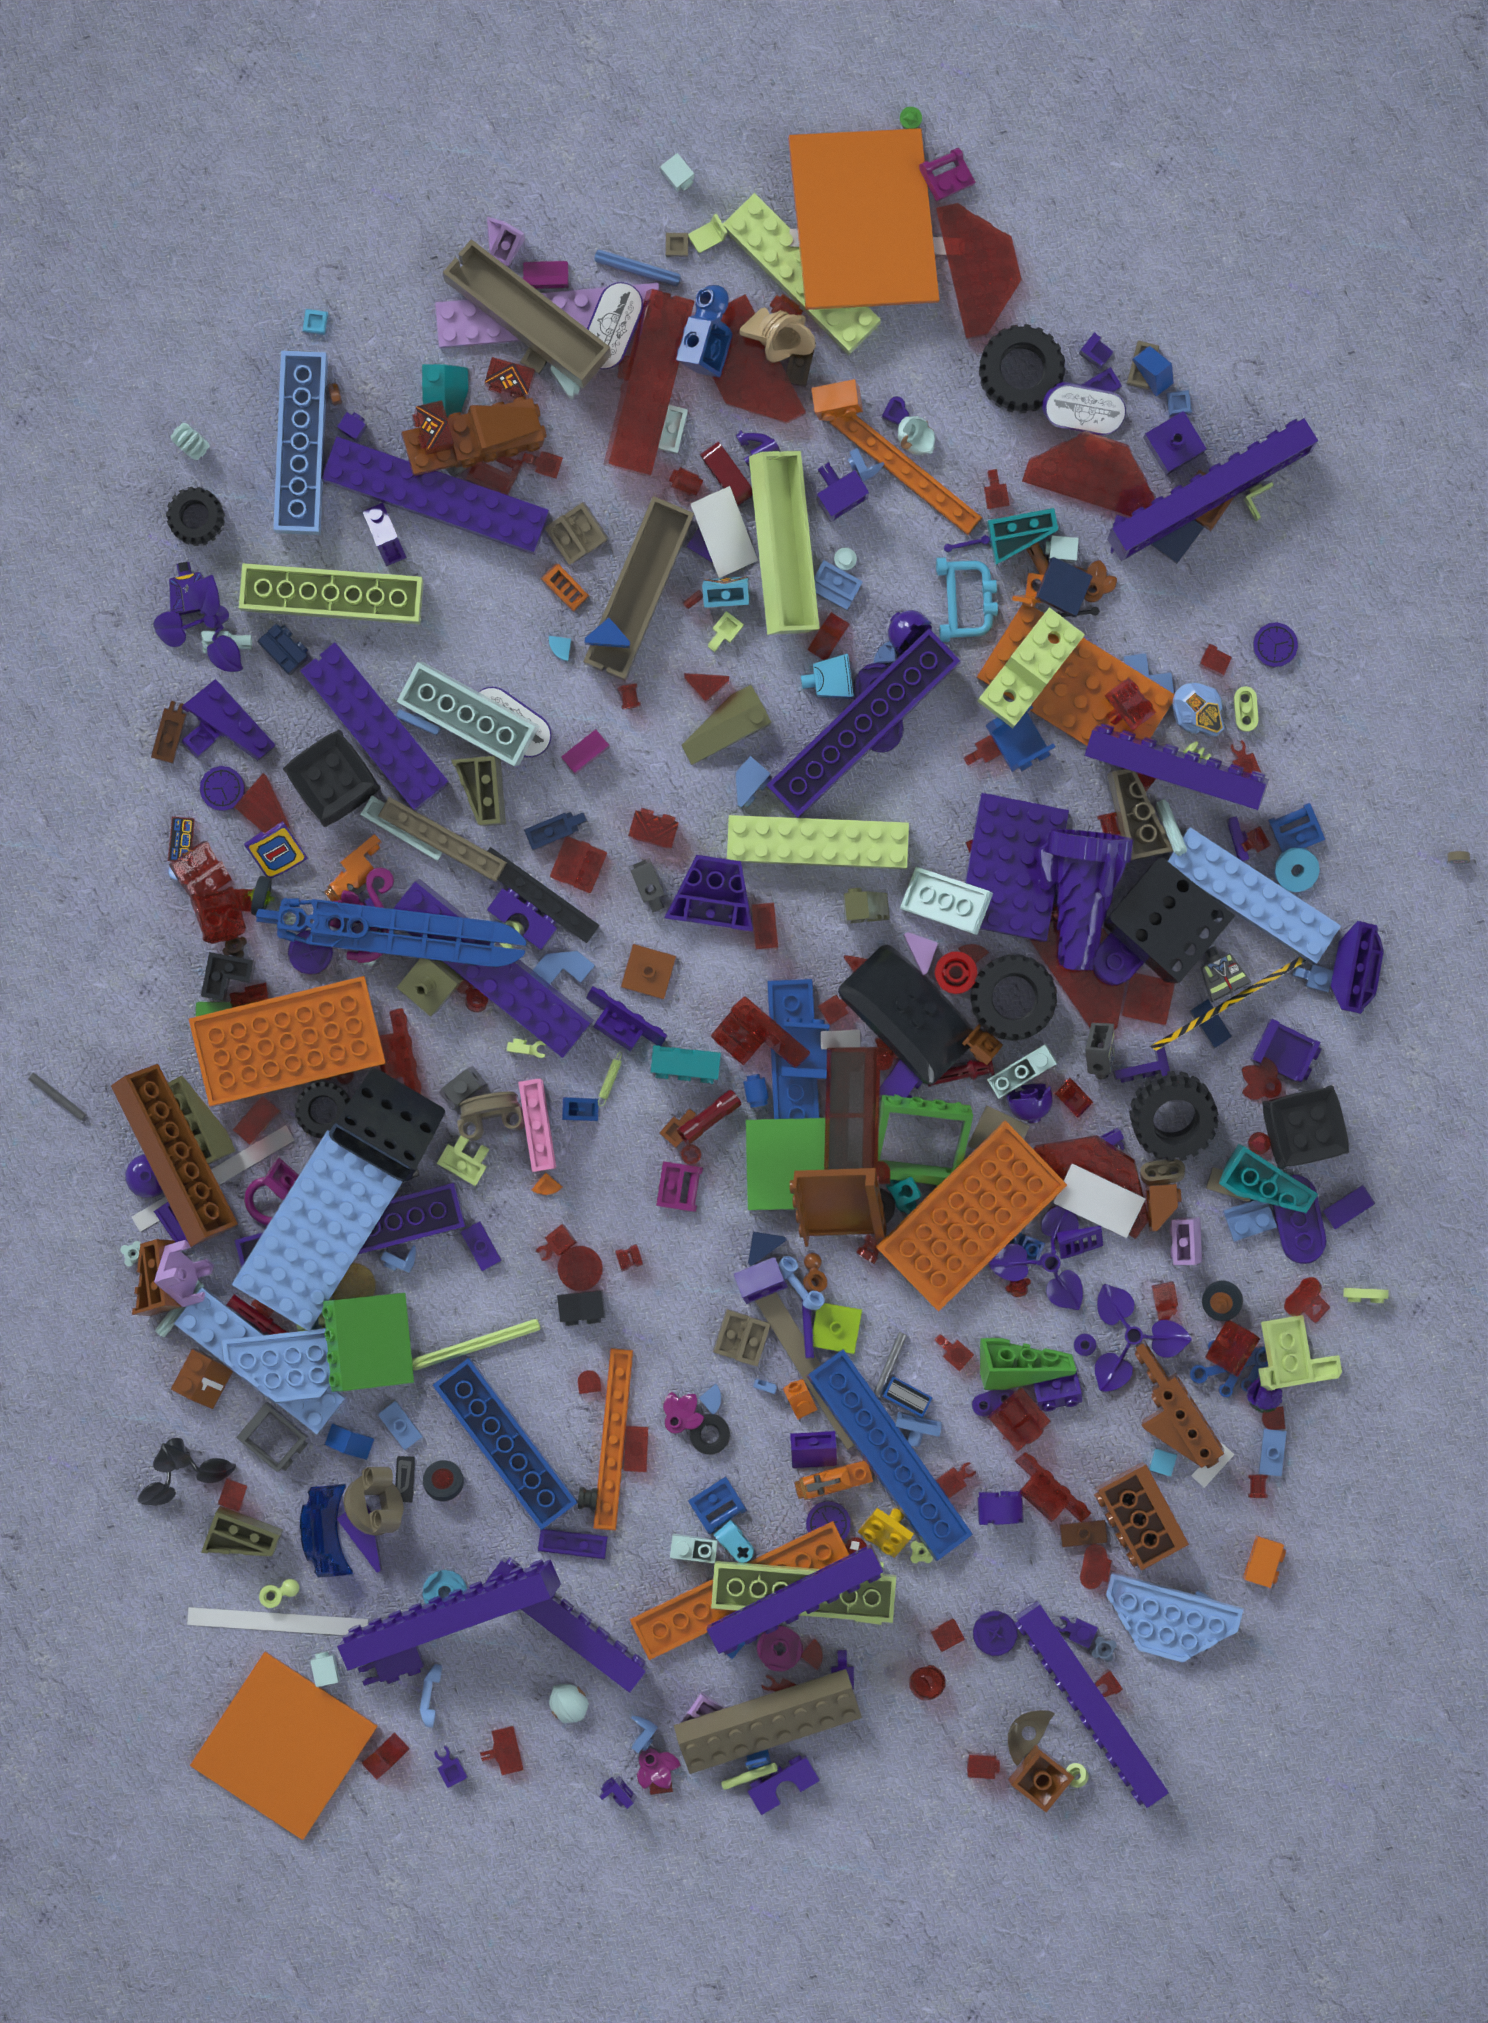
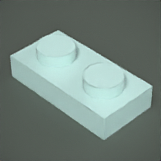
[655,404,688,454]

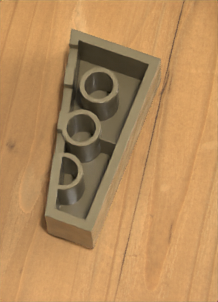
[1107,769,1173,861]

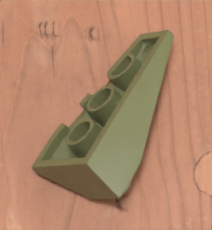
[681,685,772,765]
[168,1075,235,1165]

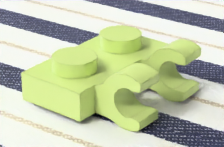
[437,1136,490,1186]

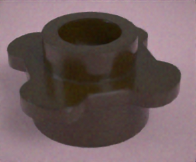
[222,934,247,958]

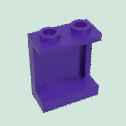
[1250,1019,1322,1083]

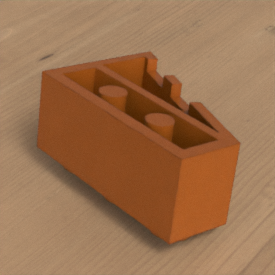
[132,1239,182,1316]

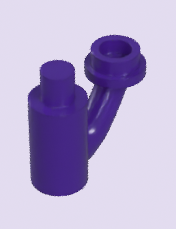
[735,430,781,466]

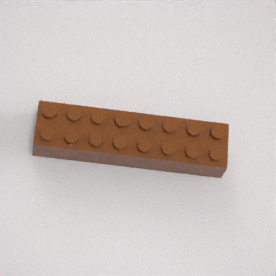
[111,1064,238,1247]

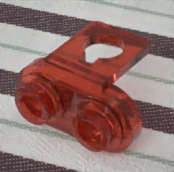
[1284,1277,1330,1323]
[1080,1544,1112,1589]

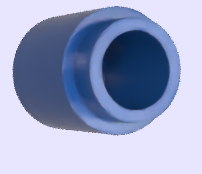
[743,1074,769,1108]

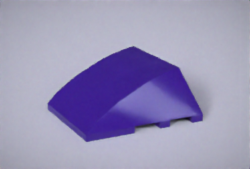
[664,855,753,932]

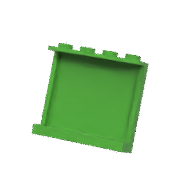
[746,1118,833,1210]
[322,1293,414,1392]

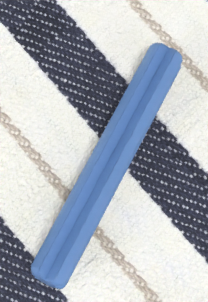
[594,250,681,286]

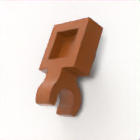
[660,1109,697,1148]

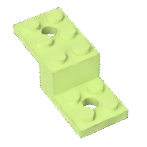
[977,607,1085,728]

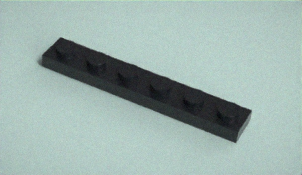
[487,847,600,943]

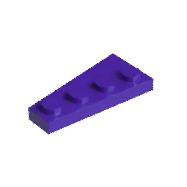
[182,679,276,761]

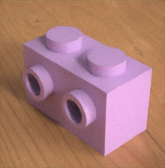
[1170,1217,1202,1265]

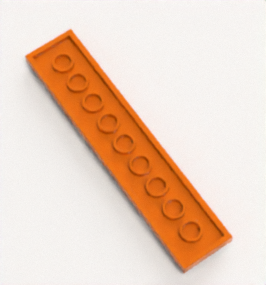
[629,1521,849,1660]

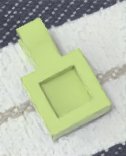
[708,611,744,652]
[507,1038,547,1058]

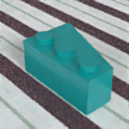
[986,508,1058,566]
[650,1045,721,1084]

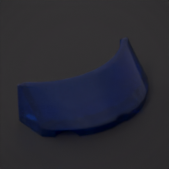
[300,1484,353,1578]

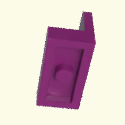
[523,261,569,289]
[561,729,610,775]

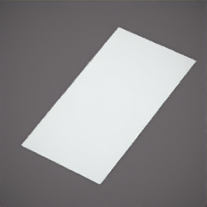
[691,486,758,578]
[1053,1164,1145,1238]

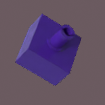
[1143,411,1207,476]
[816,462,869,523]

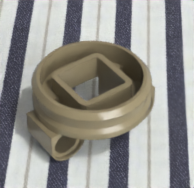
[457,1091,525,1141]
[344,1467,404,1535]

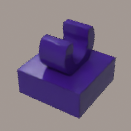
[1097,1128,1125,1156]

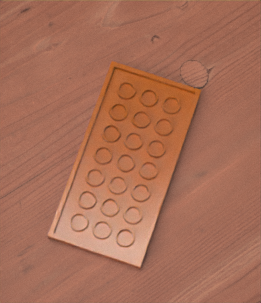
[976,605,1175,769]
[189,976,386,1107]
[876,1121,1067,1312]

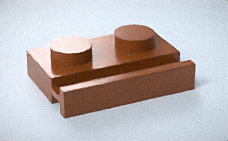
[962,1024,1003,1065]

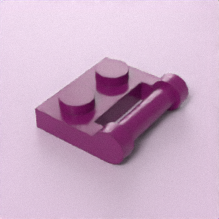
[919,147,976,202]
[656,1161,703,1212]

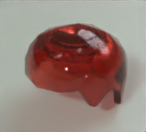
[909,1665,946,1701]

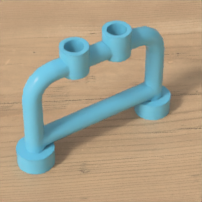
[936,557,998,643]

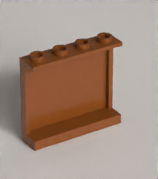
[790,1168,887,1247]

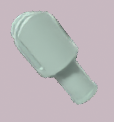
[201,631,252,653]

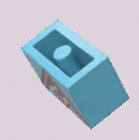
[702,577,750,607]

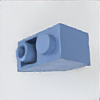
[736,756,771,809]

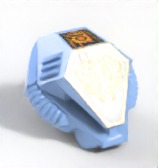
[1172,683,1225,737]

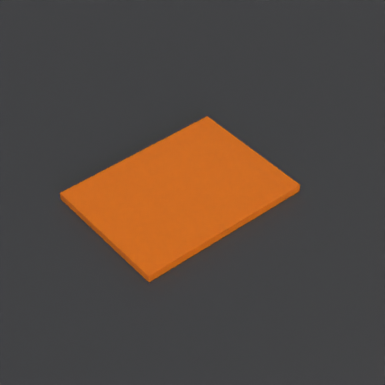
[788,128,939,310]

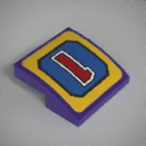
[244,821,308,878]

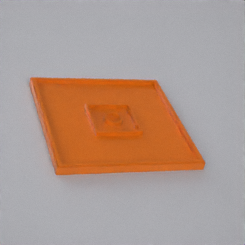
[190,1651,378,1840]

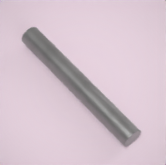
[28,1072,87,1121]
[874,1332,907,1397]

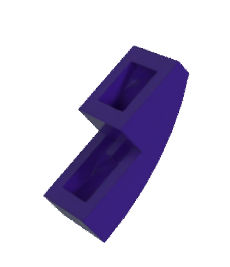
[181,722,221,758]
[1323,1185,1375,1229]

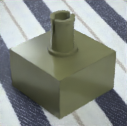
[397,958,464,1017]

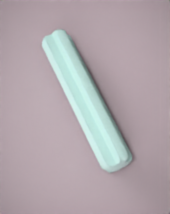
[1156,799,1187,856]
[155,1280,204,1337]

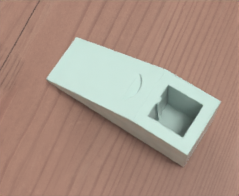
[987,1044,1058,1099]

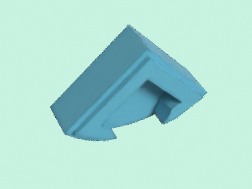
[549,636,571,662]

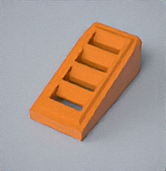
[540,563,589,612]

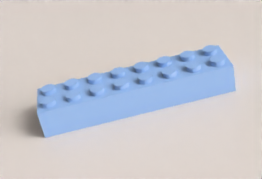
[273,351,328,535]
[1167,827,1341,965]
[174,1287,347,1434]

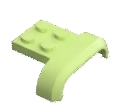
[1258,1315,1342,1390]

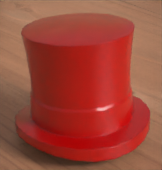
[935,951,978,994]

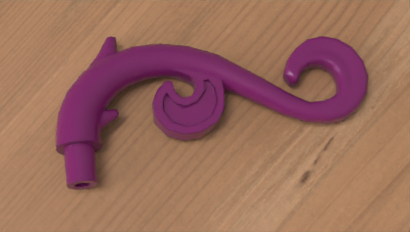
[347,867,394,963]

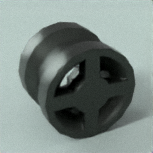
[578,1487,598,1510]

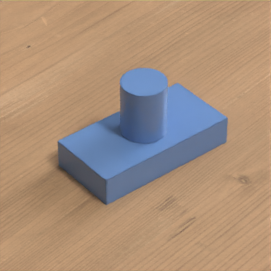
[895,1412,942,1447]

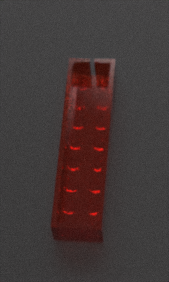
[603,289,695,477]

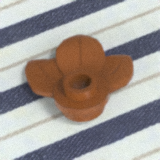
[1076,560,1117,602]

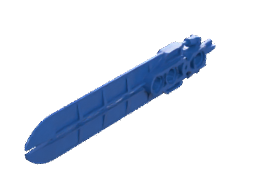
[256,898,526,967]

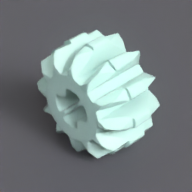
[171,423,210,460]

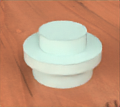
[834,548,857,570]

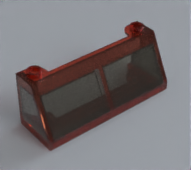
[824,1047,893,1185]

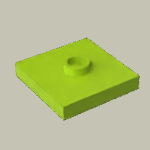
[813,1303,862,1354]

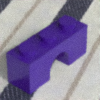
[487,888,557,951]
[747,1754,820,1815]

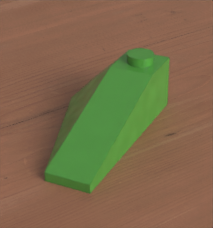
[980,1338,1077,1390]

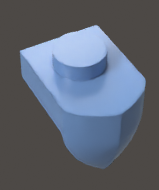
[847,448,884,481]
[381,1245,416,1273]
[631,1716,658,1753]

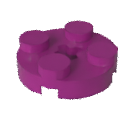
[757,1626,803,1672]

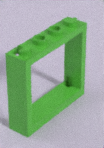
[867,1094,973,1185]

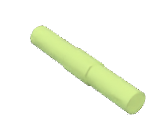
[721,1763,778,1790]

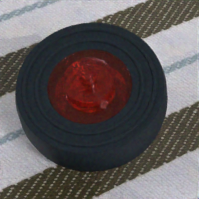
[423,1460,464,1501]

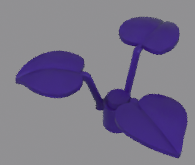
[153,575,244,672]
[989,1205,1083,1310]
[1095,1284,1192,1392]

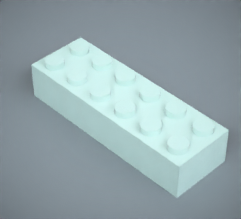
[397,662,540,766]

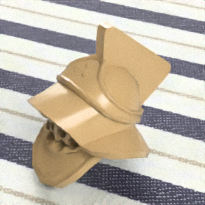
[739,307,816,362]

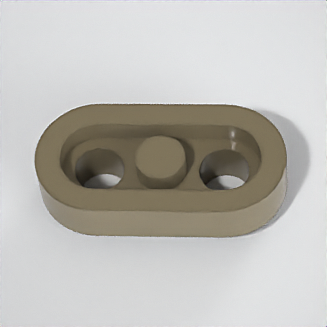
[1140,1159,1185,1186]

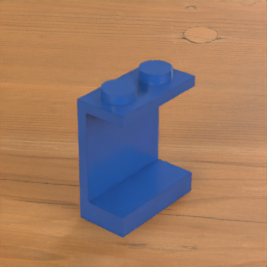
[985,705,1056,772]
[781,1018,830,1079]

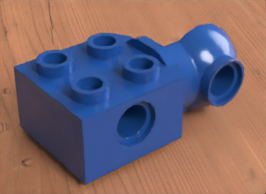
[676,285,732,378]

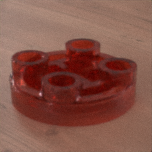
[558,1246,603,1291]

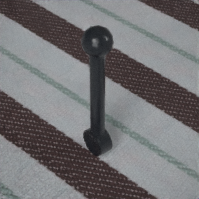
[1056,607,1100,617]

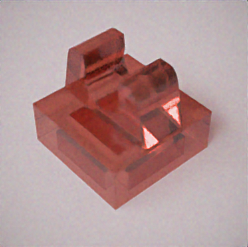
[1095,1669,1123,1697]

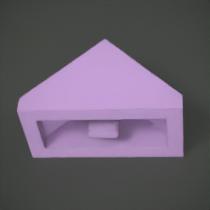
[903,932,938,975]

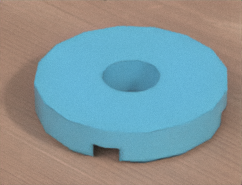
[1274,848,1320,892]
[423,1570,467,1604]

